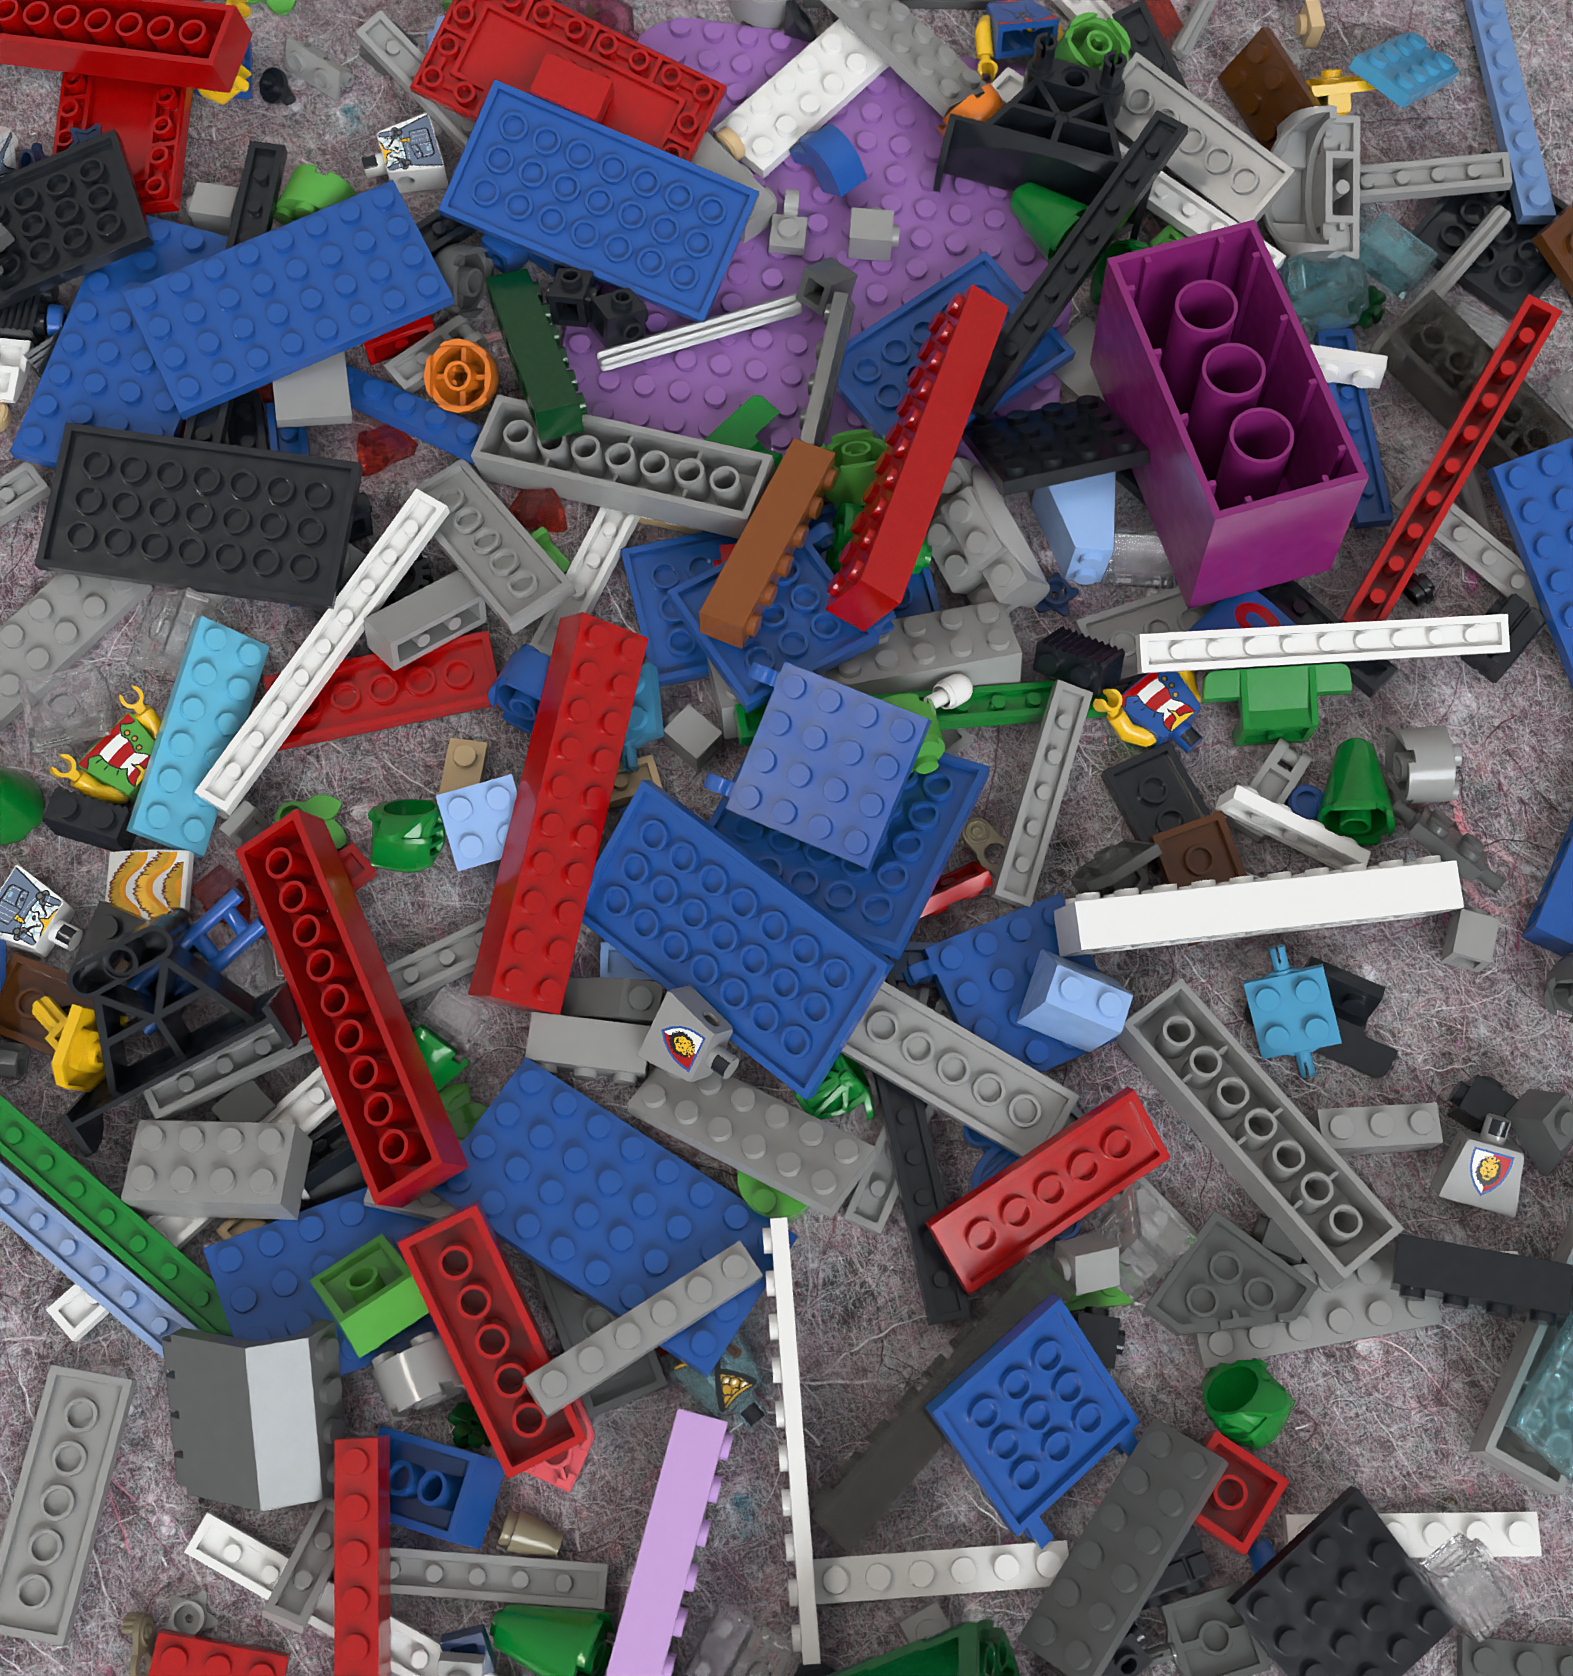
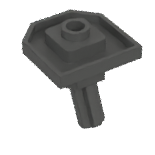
[1070,839,1163,895]

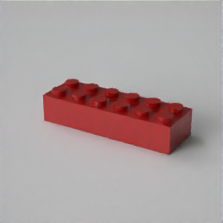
[397,1199,587,1479]

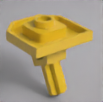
[1305,69,1377,115]
[32,996,128,1092]

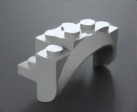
[1263,105,1360,268]
[925,457,1050,614]

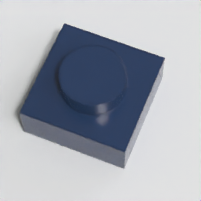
[439,1624,497,1675]

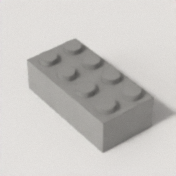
[121,1120,312,1220]

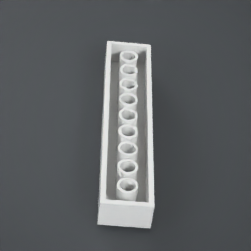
[1054,855,1464,957]

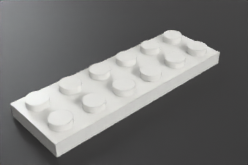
[713,19,889,179]

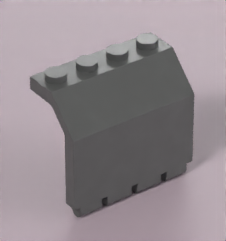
[162,1319,346,1511]

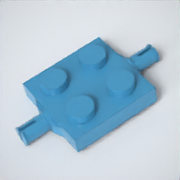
[621,662,664,773]
[1243,944,1342,1078]

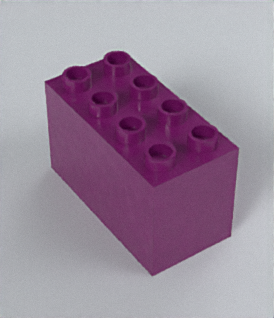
[1090,220,1369,609]

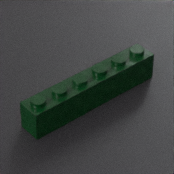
[486,268,587,442]

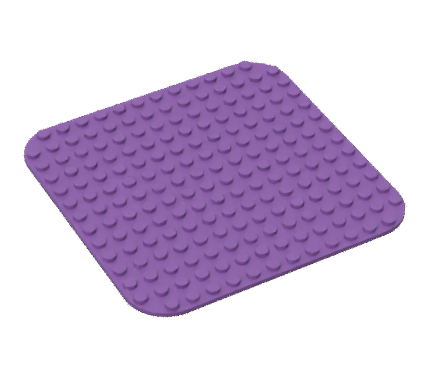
[563,17,1072,489]

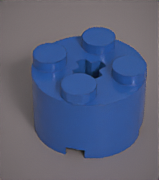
[488,644,551,734]

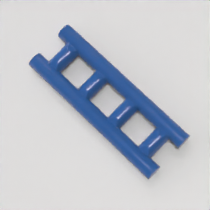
[126,887,266,1036]

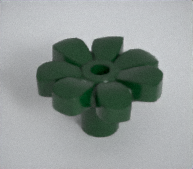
[1344,286,1386,329]
[448,1402,492,1449]

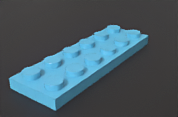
[126,616,270,858]

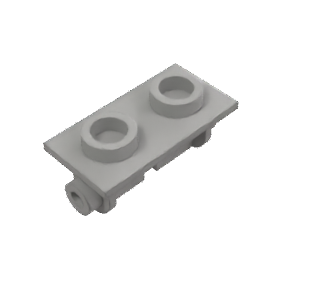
[284,36,354,101]

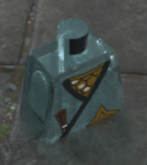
[668,1332,767,1430]

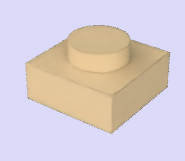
[1295,0,1325,49]

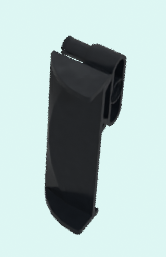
[933,32,1153,240]
[60,907,302,1157]

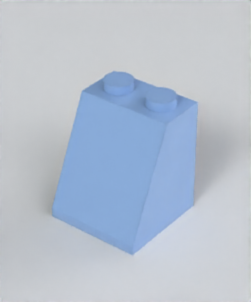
[1031,472,1115,585]
[1017,949,1133,1053]

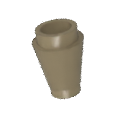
[497,1508,564,1558]

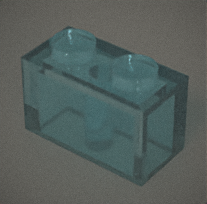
[1354,212,1439,300]

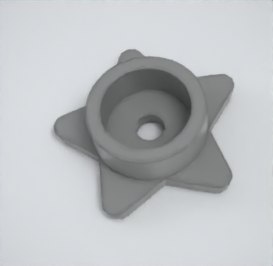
[163,1590,219,1636]

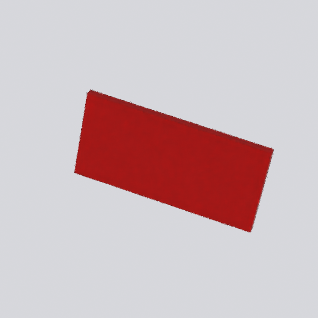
[52,0,203,215]
[410,0,727,162]

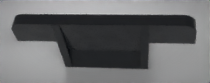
[1243,956,1398,1078]
[299,1118,368,1212]

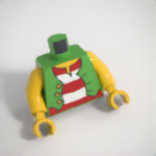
[49,685,162,805]

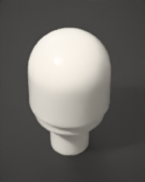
[924,674,973,709]

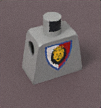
[637,985,739,1082]
[1431,1113,1524,1218]

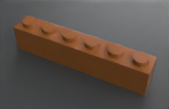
[699,438,839,649]

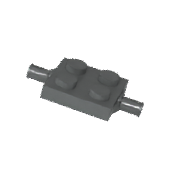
[1392,799,1506,893]
[1144,1581,1271,1676]

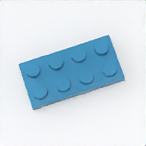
[1348,32,1460,108]

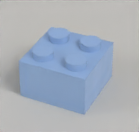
[436,774,517,871]

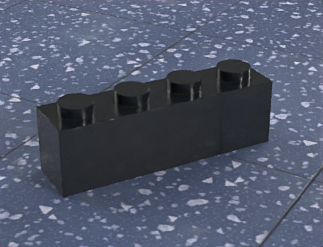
[1390,1234,1573,1326]

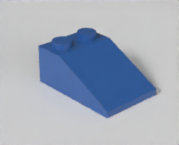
[377,1425,504,1549]

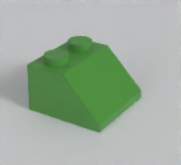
[309,1234,429,1358]

